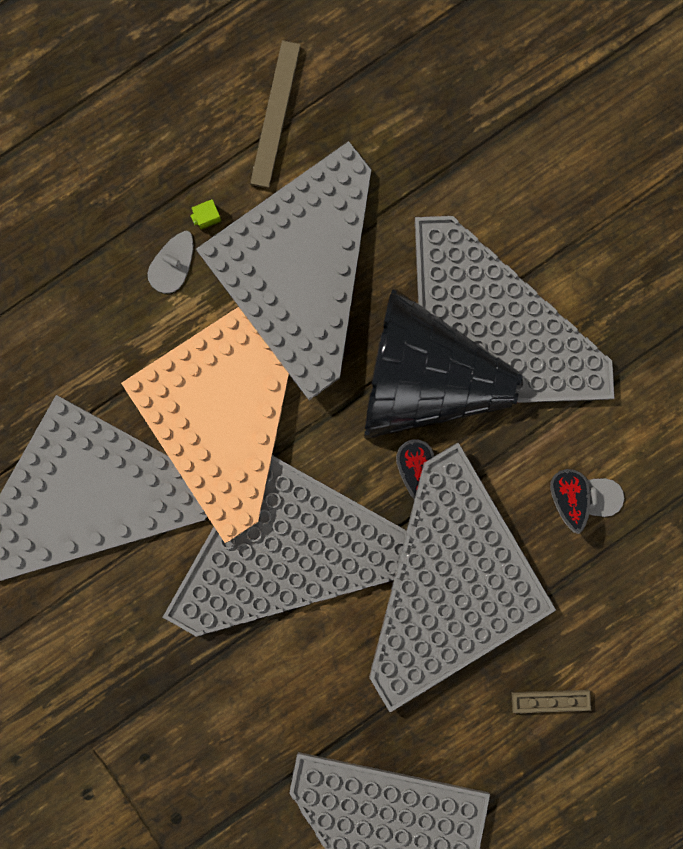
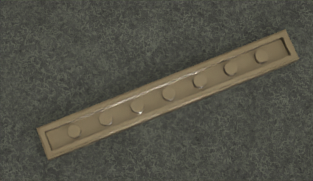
[250,40,300,189]

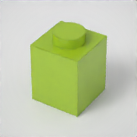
[191,199,222,230]

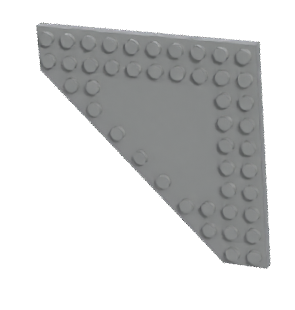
[196,141,371,400]
[415,216,614,403]
[0,395,207,581]
[369,443,556,712]
[163,456,406,636]
[289,752,490,849]

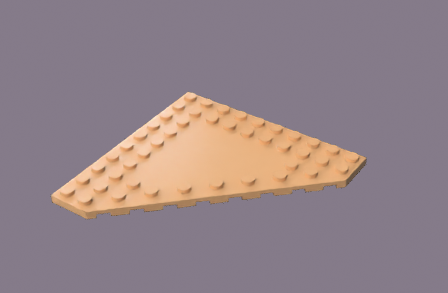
[121,307,289,543]

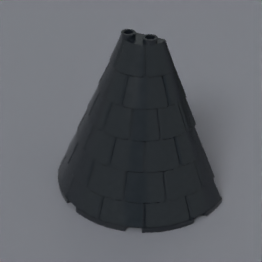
[364,288,522,439]

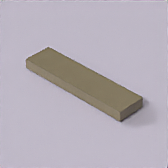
[511,690,591,713]

